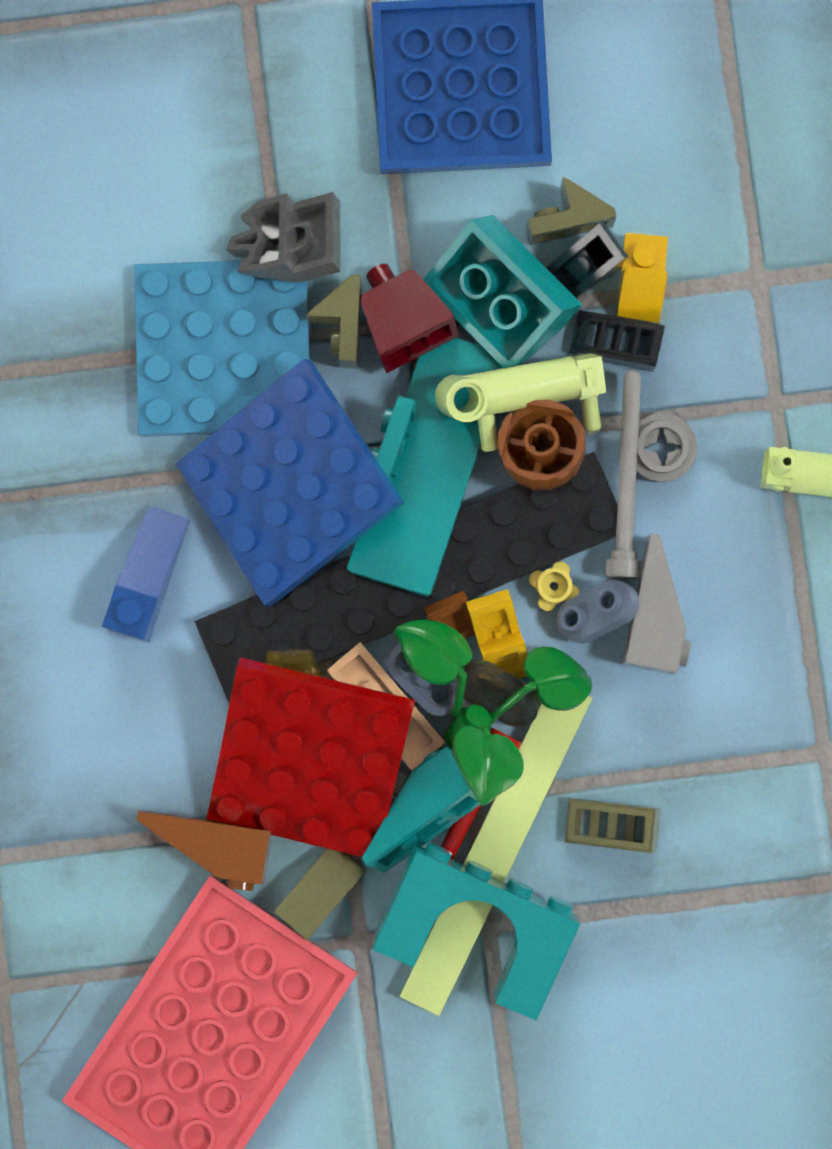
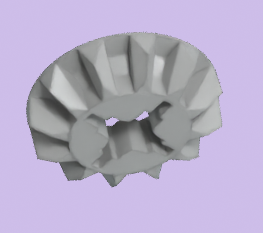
[637,413,697,483]

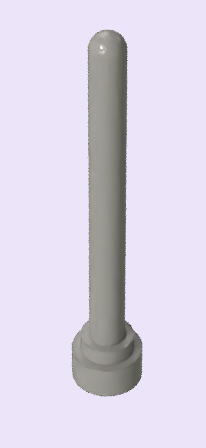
[605,370,641,579]

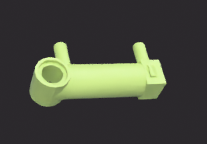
[435,353,606,452]
[760,447,832,497]

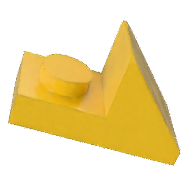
[616,233,668,324]

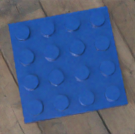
[372,0,552,174]
[176,359,404,606]

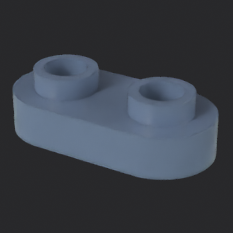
[556,580,639,644]
[387,643,458,716]

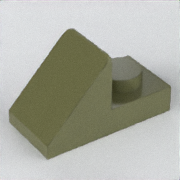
[526,177,617,245]
[306,275,361,369]

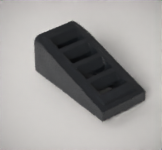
[569,310,665,372]

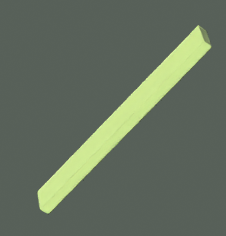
[399,696,593,1016]

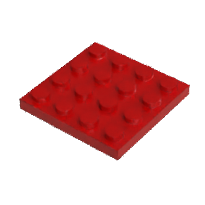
[206,657,415,857]

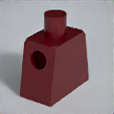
[360,264,459,374]

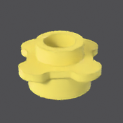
[529,561,579,611]

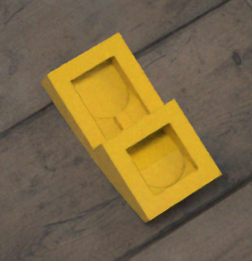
[466,589,528,688]

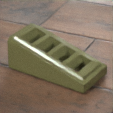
[565,798,660,853]

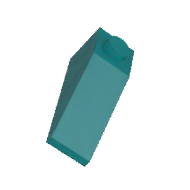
[362,746,480,873]

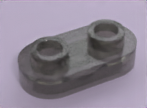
[462,660,539,727]

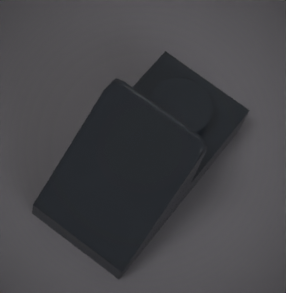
[546,221,628,300]

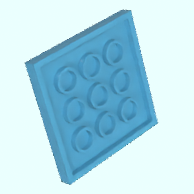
[134,260,310,437]

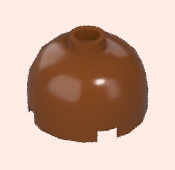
[498,400,586,490]

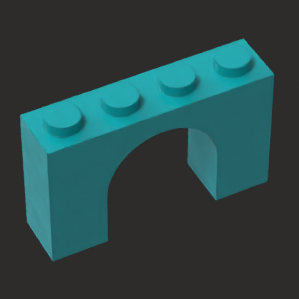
[372,843,580,1021]

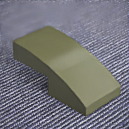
[274,849,366,941]

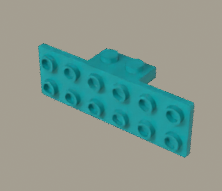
[347,338,503,597]

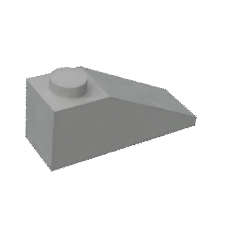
[622,533,691,675]

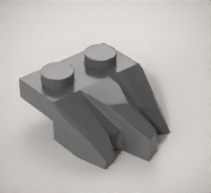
[226,192,340,282]

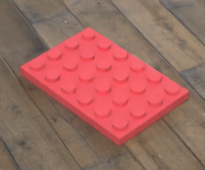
[62,875,358,1149]

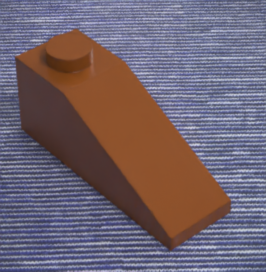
[137,810,272,891]

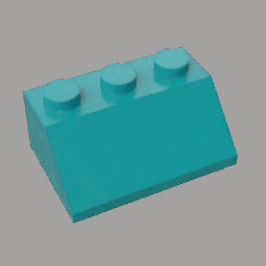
[423,215,582,368]

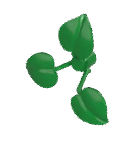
[393,620,592,806]

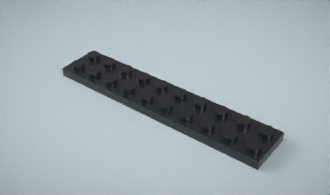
[194,452,617,702]

